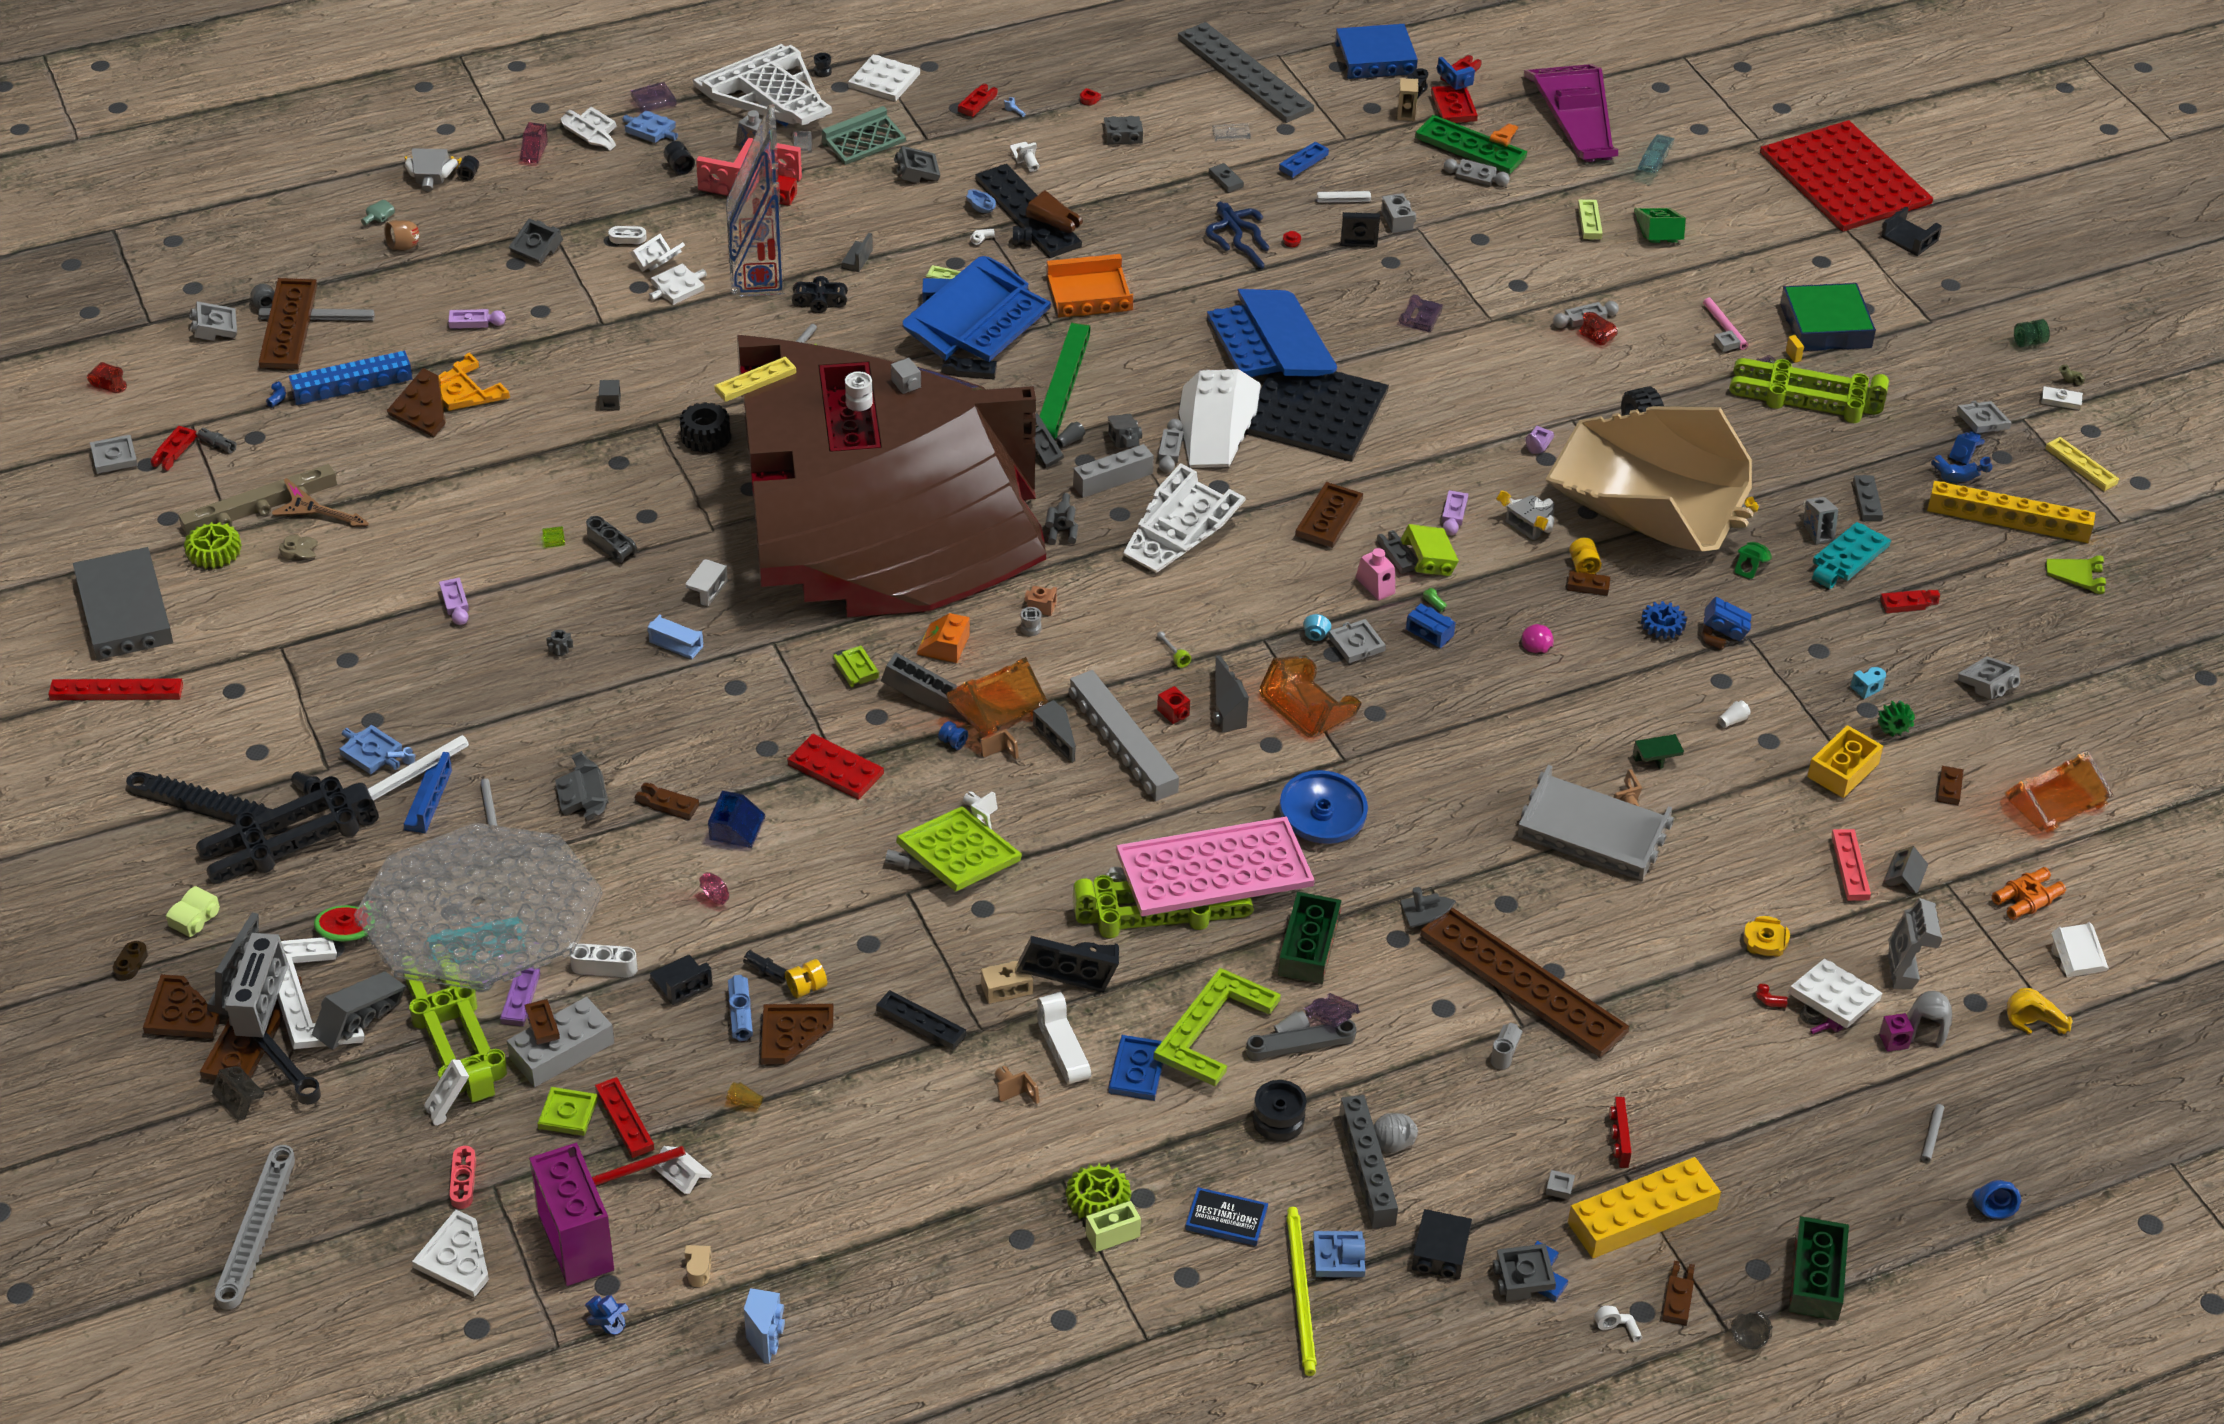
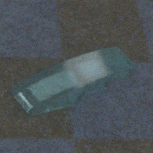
[1638,134,1675,173]

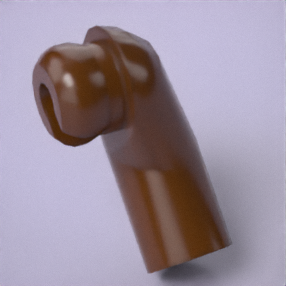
[1701,625,1726,650]

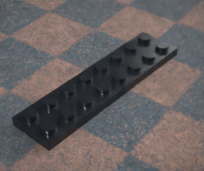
[975,164,1082,258]

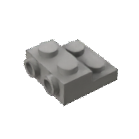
[190,301,237,341]
[1958,656,2020,699]

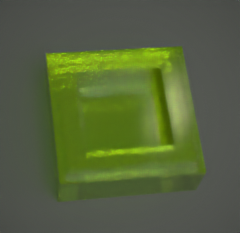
[542,526,565,547]

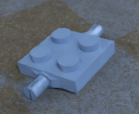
[623,111,678,143]
[339,725,403,774]

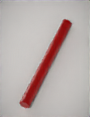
[592,1146,686,1186]

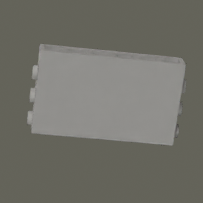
[1518,765,1674,881]

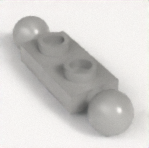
[1443,159,1510,186]
[1553,301,1619,328]
[1158,419,1184,473]

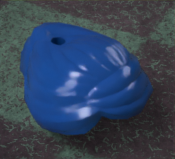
[1972,1180,2022,1219]

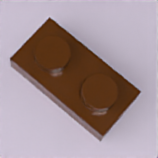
[1567,571,1611,596]
[1937,765,1964,806]
[524,999,560,1045]

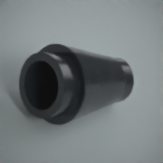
[291,771,321,795]

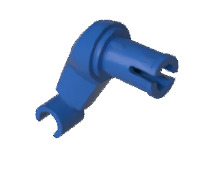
[1931,455,1992,483]

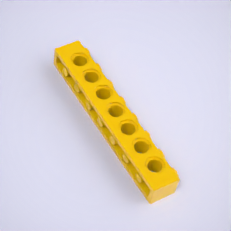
[1927,481,2095,543]

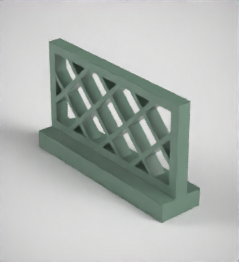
[821,106,906,165]

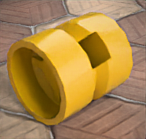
[1569,538,1602,574]
[785,959,827,998]

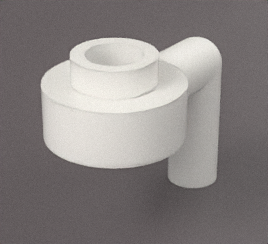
[1594,1306,1642,1342]

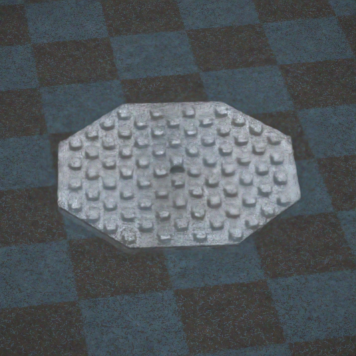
[354,823,602,991]

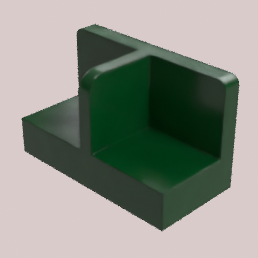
[1632,734,1684,769]

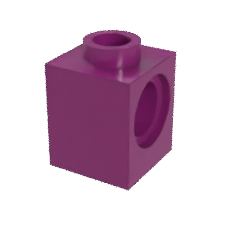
[1879,1013,1914,1052]

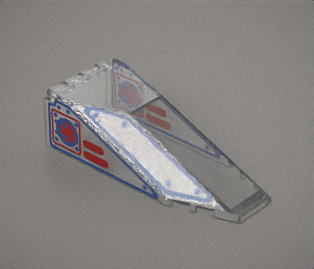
[726,105,785,296]

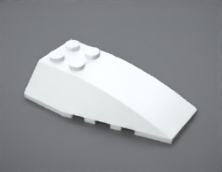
[1179,369,1261,468]
[1124,463,1246,573]

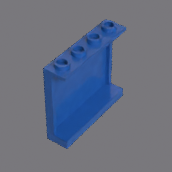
[1335,24,1418,79]

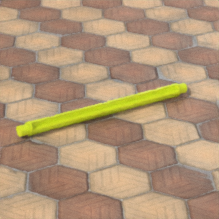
[1286,1207,1317,1376]

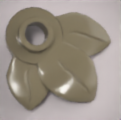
[279,534,318,559]

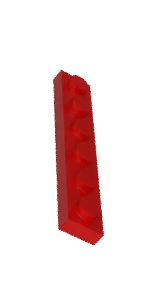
[48,678,183,700]

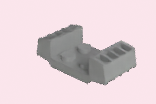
[1887,898,1942,989]

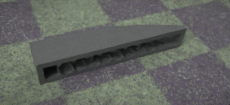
[881,652,1008,730]

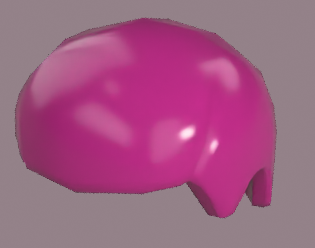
[1521,624,1554,653]

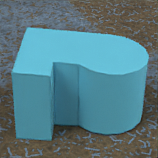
[1850,667,1886,699]

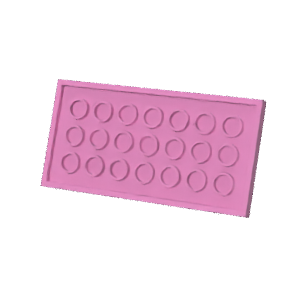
[1116,817,1315,916]

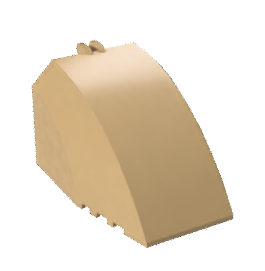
[1545,406,1754,551]

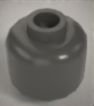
[250,284,275,310]

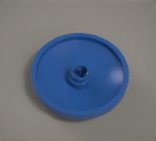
[1279,770,1368,844]

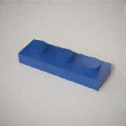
[1279,141,1329,178]

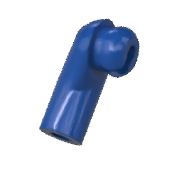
[266,381,286,408]

